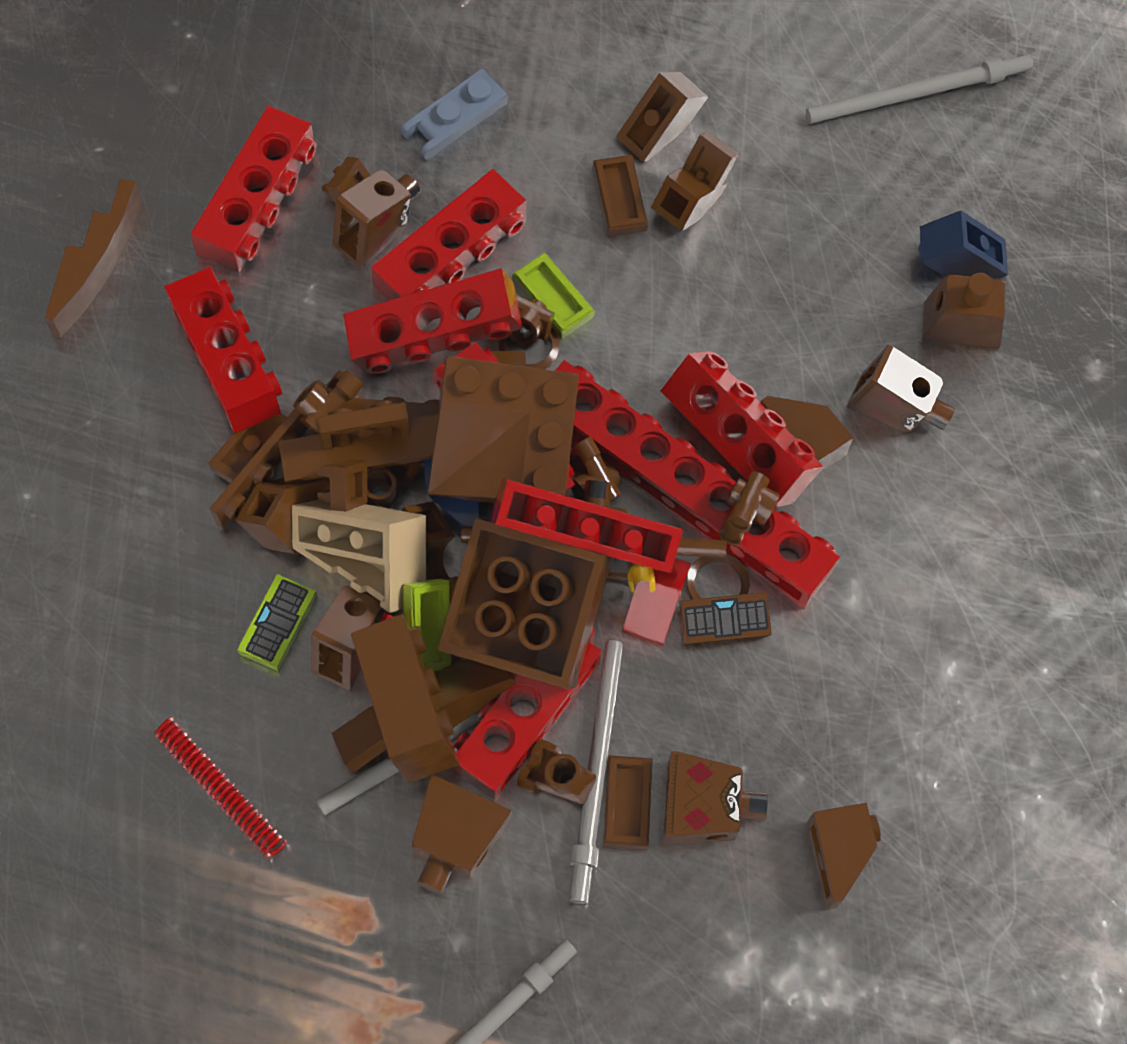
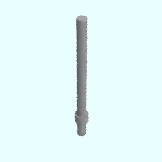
[806,54,1033,124]
[570,640,623,904]
[454,939,577,1044]

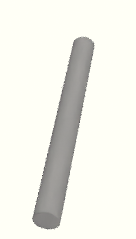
[316,713,479,815]

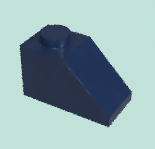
[918,210,1008,278]

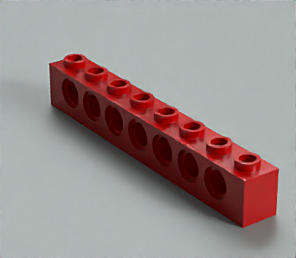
[555,360,841,609]

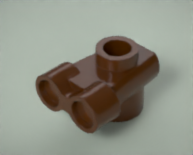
[509,290,555,346]
[293,370,364,433]
[569,437,622,502]
[367,461,422,509]
[719,471,780,546]
[517,739,596,804]

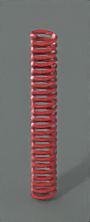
[154,717,287,857]

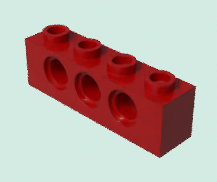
[190,105,317,272]
[371,169,527,301]
[164,267,283,434]
[343,268,523,374]
[660,351,824,508]
[490,478,683,573]
[452,642,602,801]

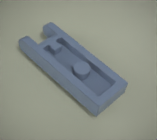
[399,69,508,160]

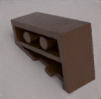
[351,614,460,784]

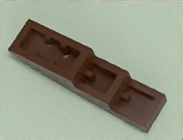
[44,179,142,338]
[331,659,516,772]

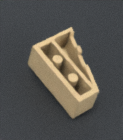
[292,500,426,613]

